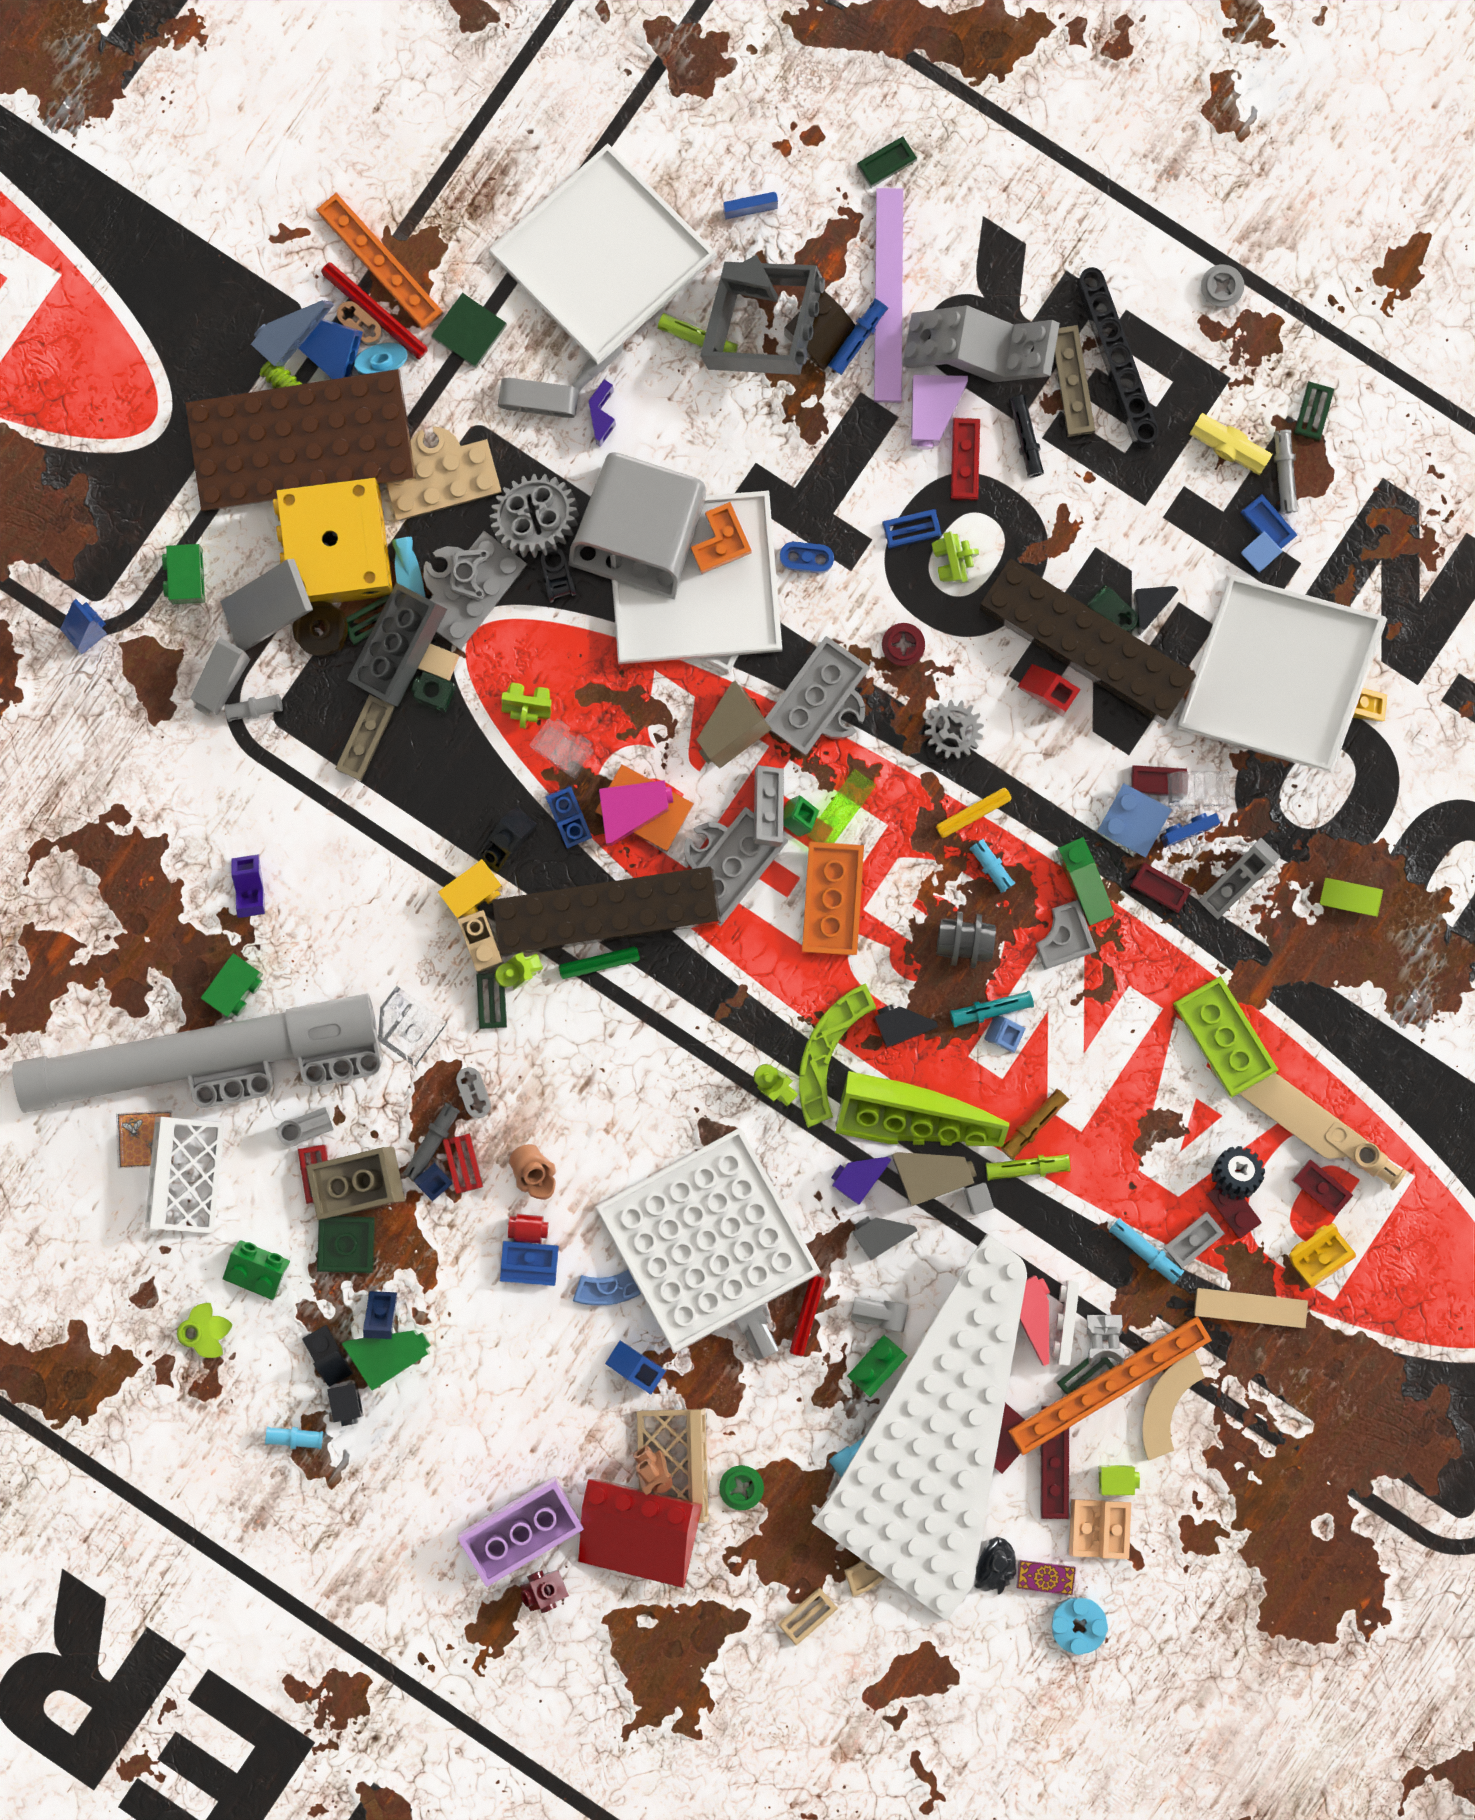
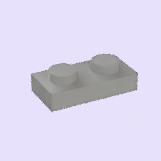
[1164,1212,1225,1269]

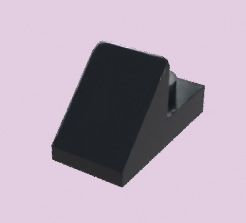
[302,1325,354,1387]

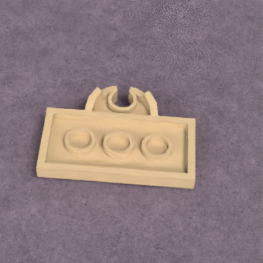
[386,426,502,522]

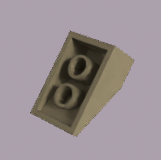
[306,1147,405,1220]

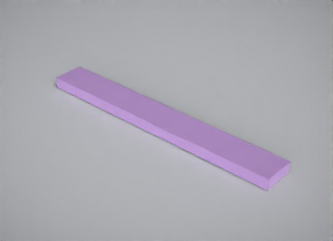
[874,188,904,403]

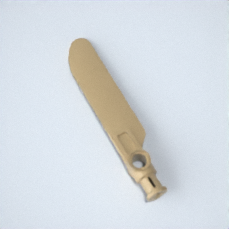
[1211,1068,1407,1191]

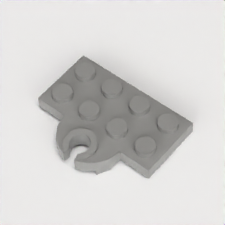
[423,531,527,651]
[765,636,870,756]
[684,807,789,927]

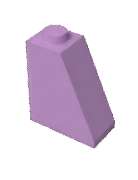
[911,375,968,450]

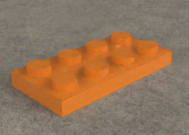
[802,842,864,955]

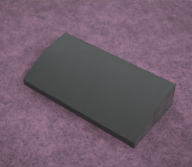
[347,582,447,707]

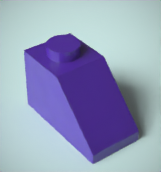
[831,1157,891,1205]

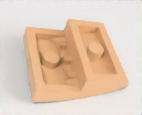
[1069,1499,1131,1559]

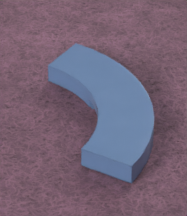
[573,1269,641,1306]

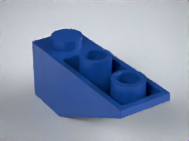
[60,599,107,654]

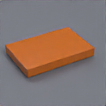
[595,764,694,852]

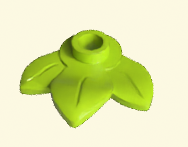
[177,1303,233,1358]

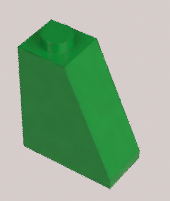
[342,1330,431,1391]

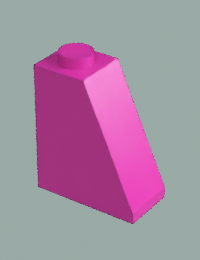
[599,780,673,846]

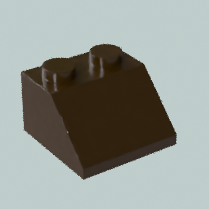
[784,291,856,372]

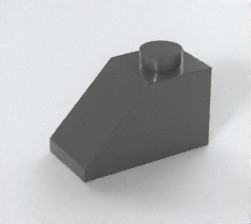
[852,1216,918,1261]

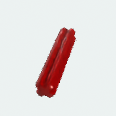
[789,1276,825,1357]

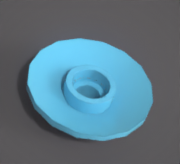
[354,343,407,375]

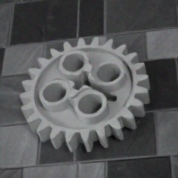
[490,474,579,558]

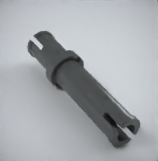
[402,1102,461,1181]

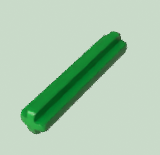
[559,947,640,979]

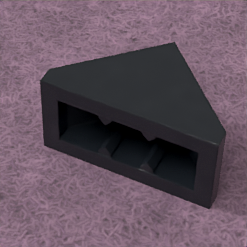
[1133,586,1179,635]

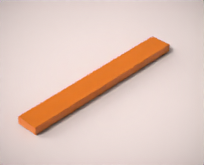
[1008,1316,1212,1455]

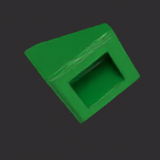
[783,795,820,837]

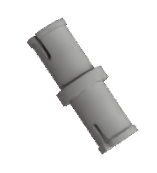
[225,694,283,722]

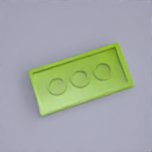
[1173,976,1278,1099]

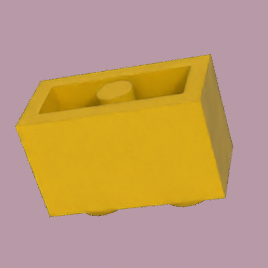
[438,860,503,919]

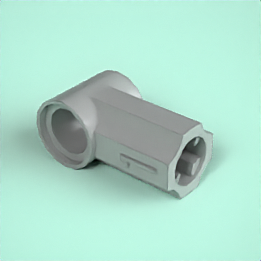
[277,1107,334,1147]
[851,1297,909,1332]
[736,1307,779,1361]

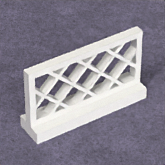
[144,1117,224,1233]

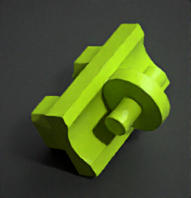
[932,531,980,584]
[501,683,552,729]
[495,952,543,990]
[754,1064,798,1106]

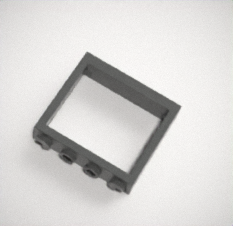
[700,261,825,375]

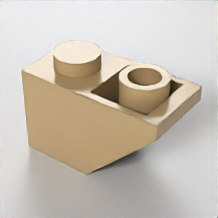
[458,910,504,974]

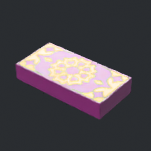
[1016,1560,1076,1595]

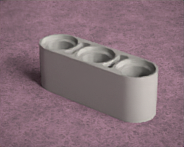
[497,378,579,418]

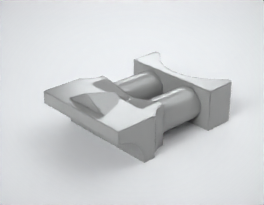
[1087,1315,1125,1365]

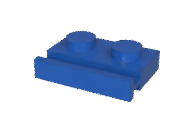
[1161,813,1221,848]
[500,1241,559,1286]

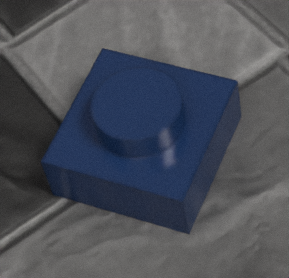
[414,1162,453,1202]

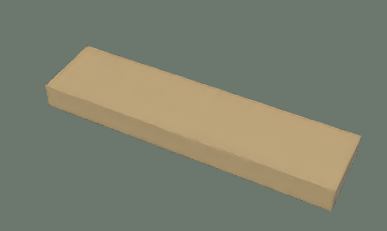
[1194,1288,1308,1328]

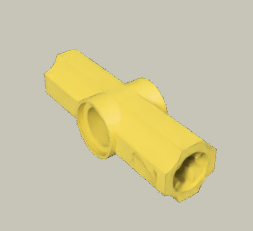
[1189,413,1272,476]

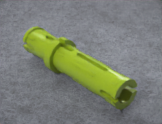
[657,313,738,353]
[986,1154,1071,1181]

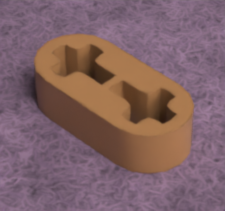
[337,301,382,346]

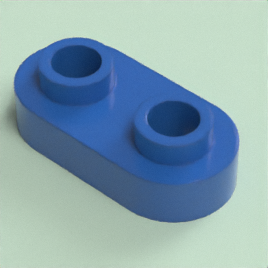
[780,541,834,574]

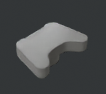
[450,549,489,601]

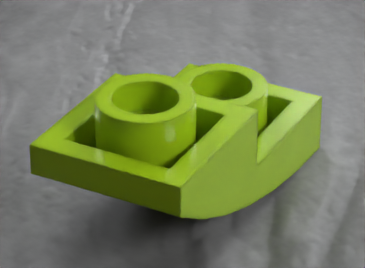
[1319,878,1383,917]

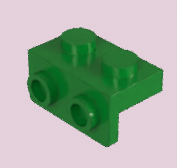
[222,1240,290,1300]
[847,1335,908,1398]

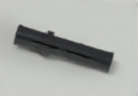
[1009,395,1045,478]

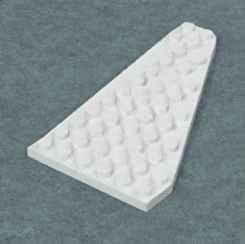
[811,1233,1027,1621]

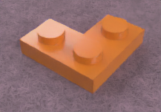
[691,502,752,574]

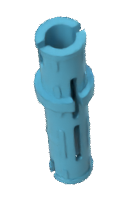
[1109,1217,1184,1284]

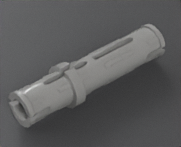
[1273,430,1298,514]

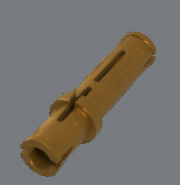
[1000,1088,1069,1160]

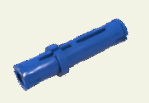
[828,298,889,375]

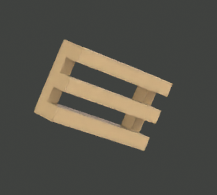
[778,1587,838,1646]

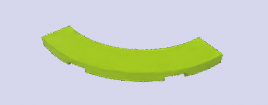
[799,983,876,1128]

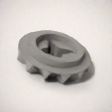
[1201,264,1244,308]

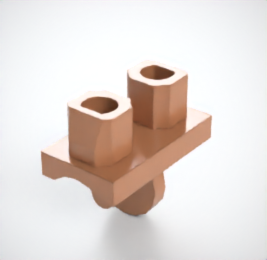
[633,1445,672,1495]

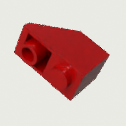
[1017,664,1081,717]

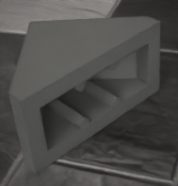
[720,255,779,302]

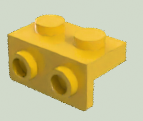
[1289,1223,1356,1289]

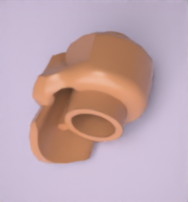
[509,1144,556,1200]

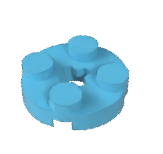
[1051,1597,1108,1655]

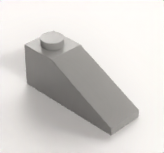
[1198,838,1281,920]

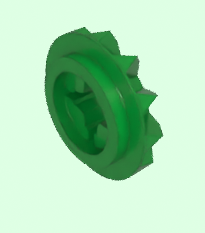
[719,1465,764,1510]

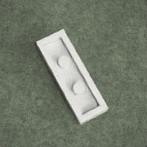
[1052,1280,1080,1366]

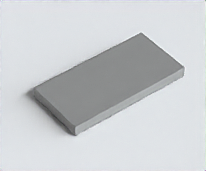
[220,559,313,651]

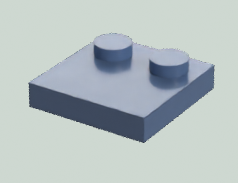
[1097,783,1172,858]

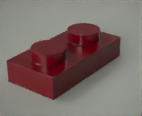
[1291,1159,1353,1217]
[1206,1188,1262,1239]

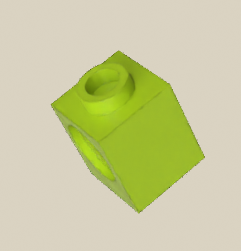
[1098,1465,1140,1495]

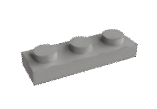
[753,765,784,847]

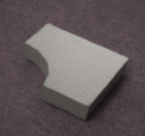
[1035,900,1097,970]

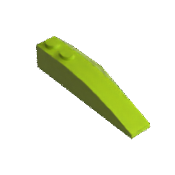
[835,1071,1009,1147]

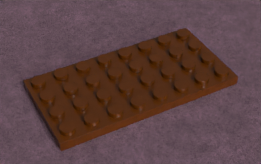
[185,369,416,512]

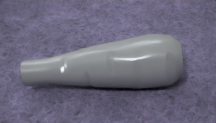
[572,343,623,392]

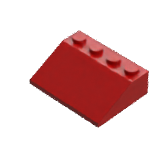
[578,1479,703,1588]

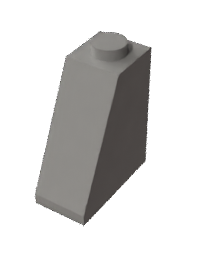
[190,637,251,716]

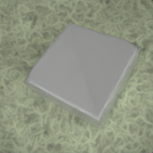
[964,1183,994,1215]

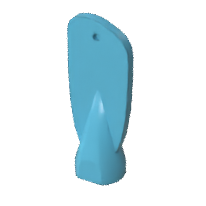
[392,537,426,597]

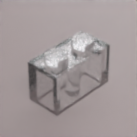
[529,718,594,780]
[1167,771,1230,812]

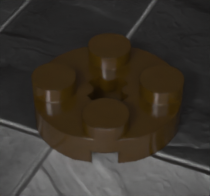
[293,601,348,657]

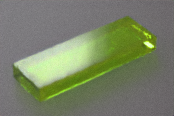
[806,769,877,843]

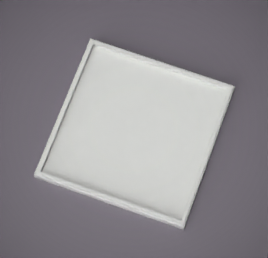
[489,143,718,365]
[610,491,782,664]
[1176,575,1387,774]

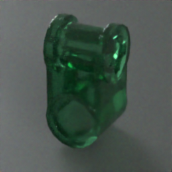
[1086,585,1138,633]

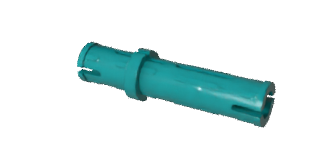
[950,990,1034,1028]

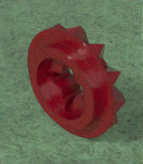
[882,623,925,667]

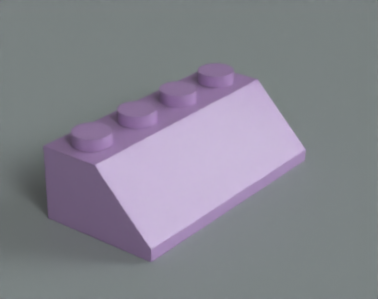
[458,1476,584,1587]

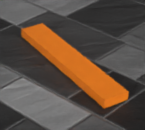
[316,192,444,331]

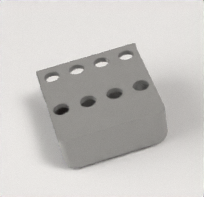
[568,452,706,600]

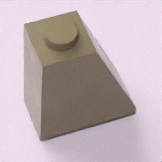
[696,681,772,769]
[891,1152,977,1207]

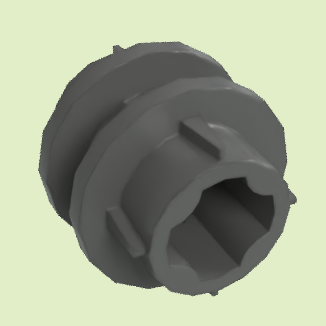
[936,911,996,969]

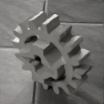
[924,700,984,760]

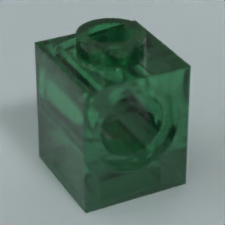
[411,671,456,712]

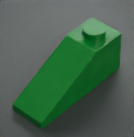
[1055,837,1115,926]

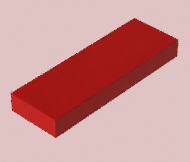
[950,418,980,501]

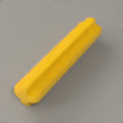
[936,788,1012,838]

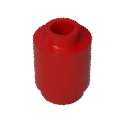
[508,1214,549,1244]

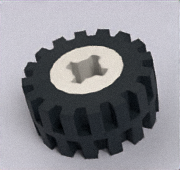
[1211,1146,1265,1200]

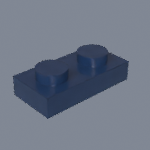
[363,1291,397,1339]

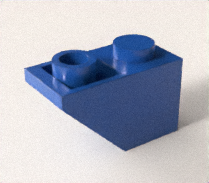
[605,1340,667,1395]

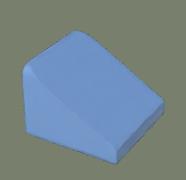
[1241,531,1283,572]
[984,1016,1026,1053]

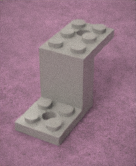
[903,305,1060,382]

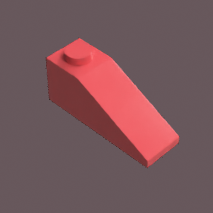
[1019,1276,1050,1366]

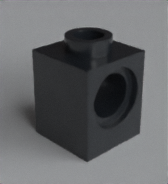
[327,1383,364,1426]

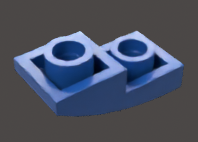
[545,786,592,848]

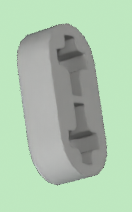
[456,1067,491,1118]

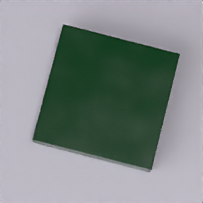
[431,292,507,368]
[317,1216,375,1273]

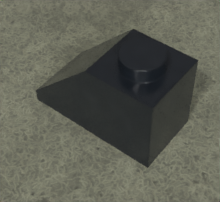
[874,1004,938,1049]

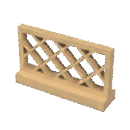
[637,1409,709,1523]

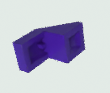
[589,379,616,447]
[231,854,265,918]

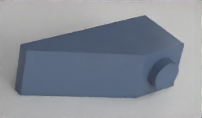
[251,300,334,366]

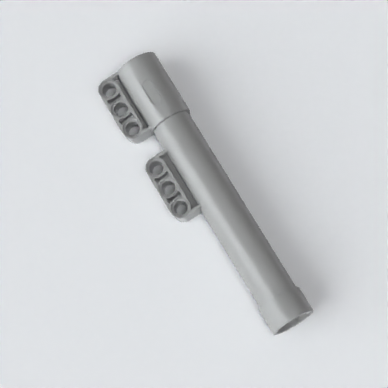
[12,993,382,1113]

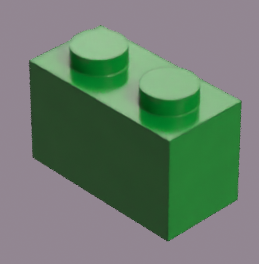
[162,544,205,605]
[201,953,263,1019]

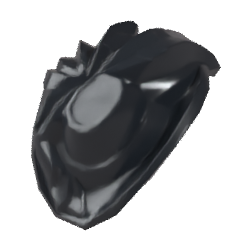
[975,1537,1016,1595]

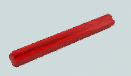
[321,262,428,360]

